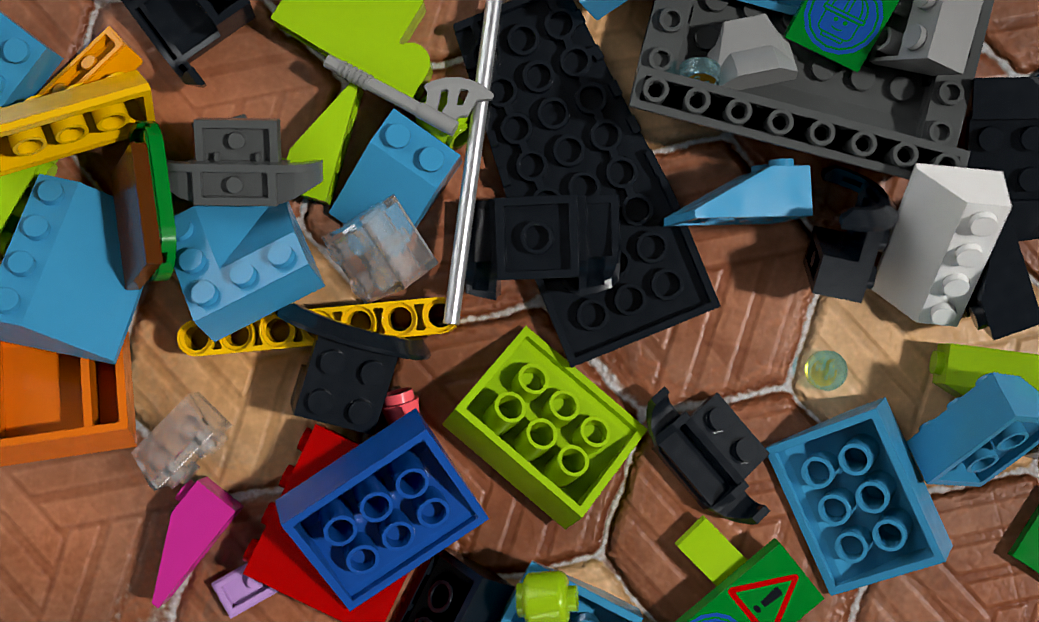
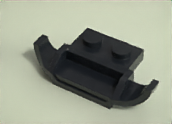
[646,386,770,525]

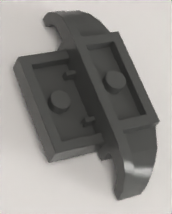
[166,118,323,206]

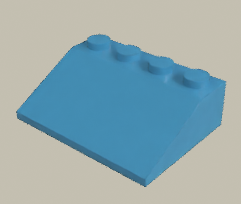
[0,174,145,365]
[765,397,953,596]

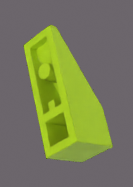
[282,82,364,206]

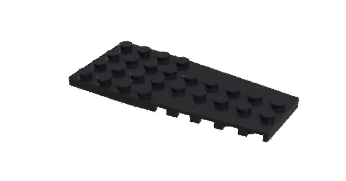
[453,0,721,368]

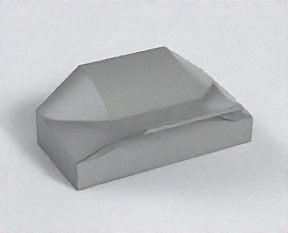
[707,14,798,90]

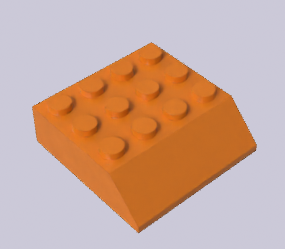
[0,332,137,467]

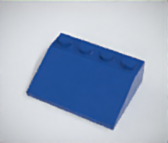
[275,408,489,611]

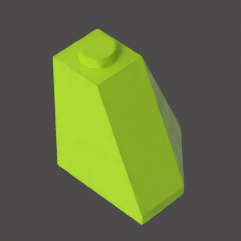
[929,343,1039,398]

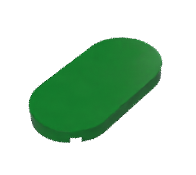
[128,120,176,282]

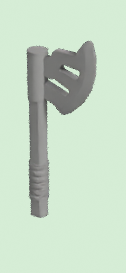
[323,54,494,136]

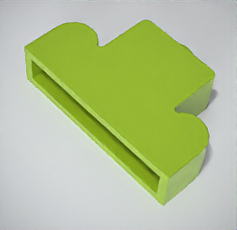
[271,0,433,101]

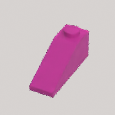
[152,476,244,608]

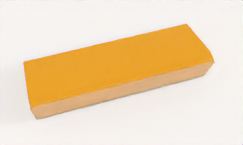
[36,26,143,96]

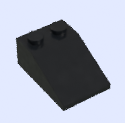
[964,213,1039,340]

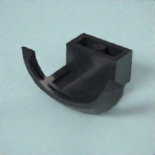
[121,0,256,88]
[803,165,899,303]
[275,303,431,435]

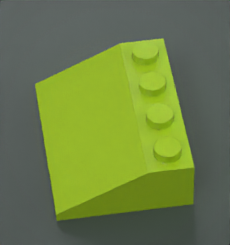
[442,326,648,530]

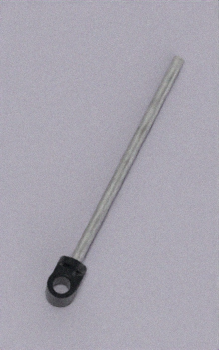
[443,0,502,325]

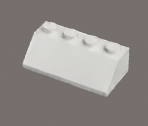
[872,163,1012,327]

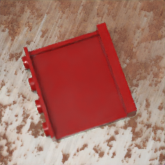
[242,423,408,622]

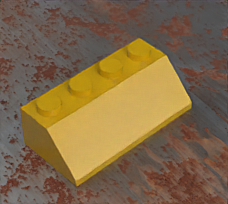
[0,70,155,177]

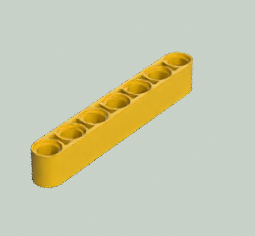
[177,297,457,356]

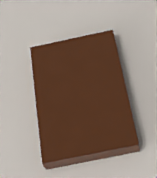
[111,143,163,290]

